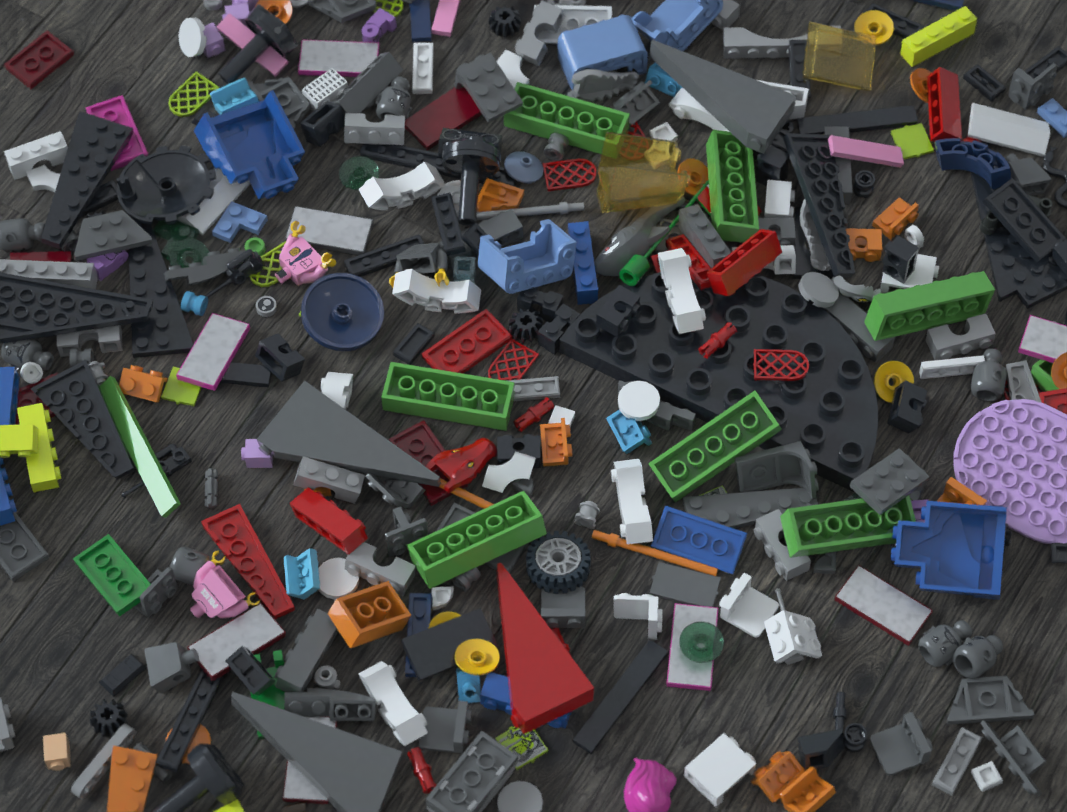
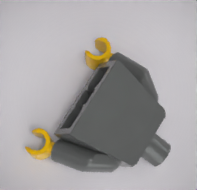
[389,243,449,288]

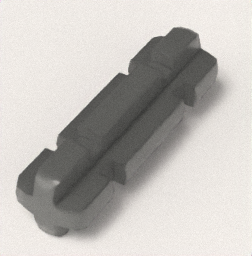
[205,468,218,509]

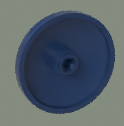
[301,273,384,351]

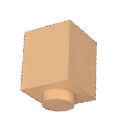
[43,733,71,771]

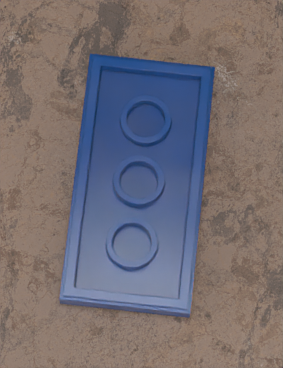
[651,506,747,575]

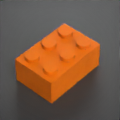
[327,581,412,649]

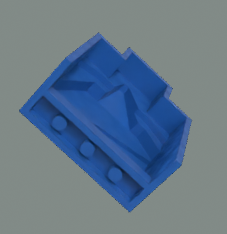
[194,90,305,199]
[891,501,1007,600]

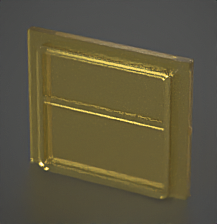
[803,22,876,91]

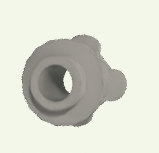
[90,361,108,386]
[574,501,600,529]
[314,666,340,690]

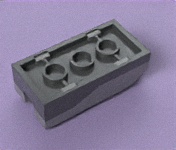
[426,731,518,812]

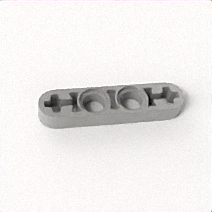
[71,724,136,799]

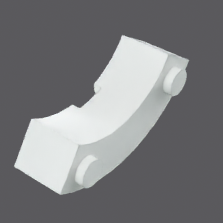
[669,88,730,132]
[359,162,446,210]
[658,248,706,334]
[392,269,481,313]
[321,372,353,410]
[611,459,653,544]
[359,661,428,746]

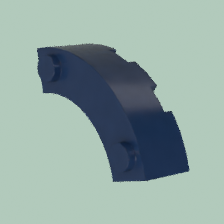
[935,138,1011,189]

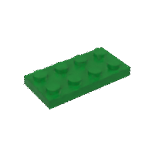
[73,534,151,617]

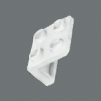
[719,573,779,638]
[614,593,662,640]
[764,610,822,663]

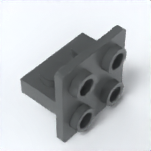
[613,80,660,127]
[385,506,428,557]

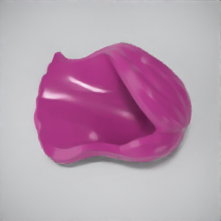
[624,758,676,812]

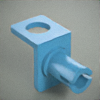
[456,668,481,703]

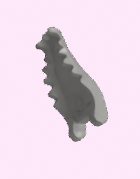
[567,69,639,102]
[800,199,831,271]
[831,276,881,302]

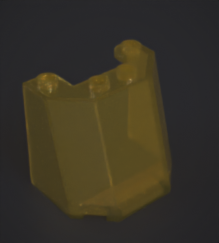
[597,132,690,213]

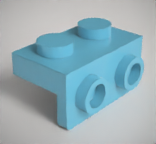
[210,78,259,115]
[284,548,320,599]

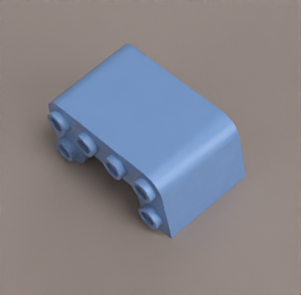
[558,15,648,90]
[478,219,576,294]

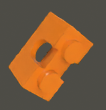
[846,228,882,262]

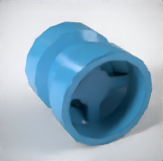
[181,291,208,316]

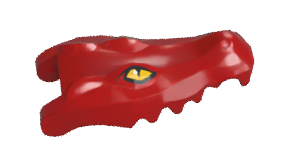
[425,438,497,493]

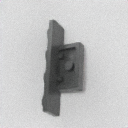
[980,720,1047,797]

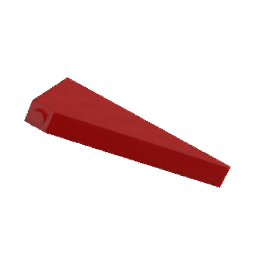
[497,563,594,734]

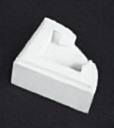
[432,586,454,610]

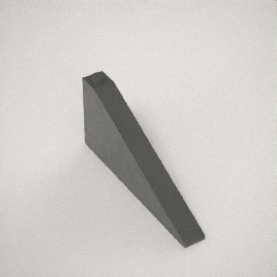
[649,40,796,154]
[257,381,441,487]
[231,692,402,812]

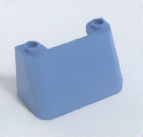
[631,0,723,51]

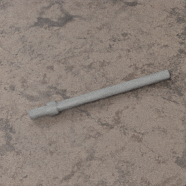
[477,202,584,220]

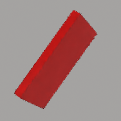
[422,309,512,374]

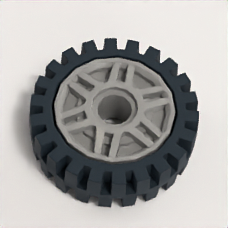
[526,531,591,594]

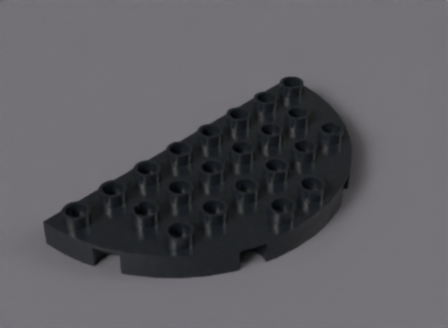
[559,272,878,493]

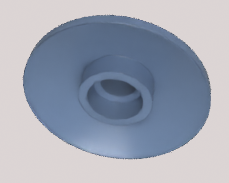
[504,151,543,183]

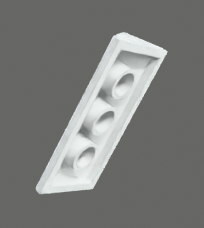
[534,5,612,44]
[968,103,1050,157]
[177,168,251,235]

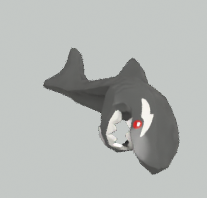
[594,197,685,276]

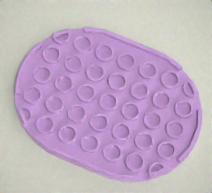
[954,399,1067,544]

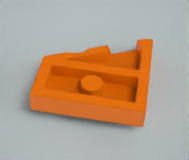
[477,178,524,212]

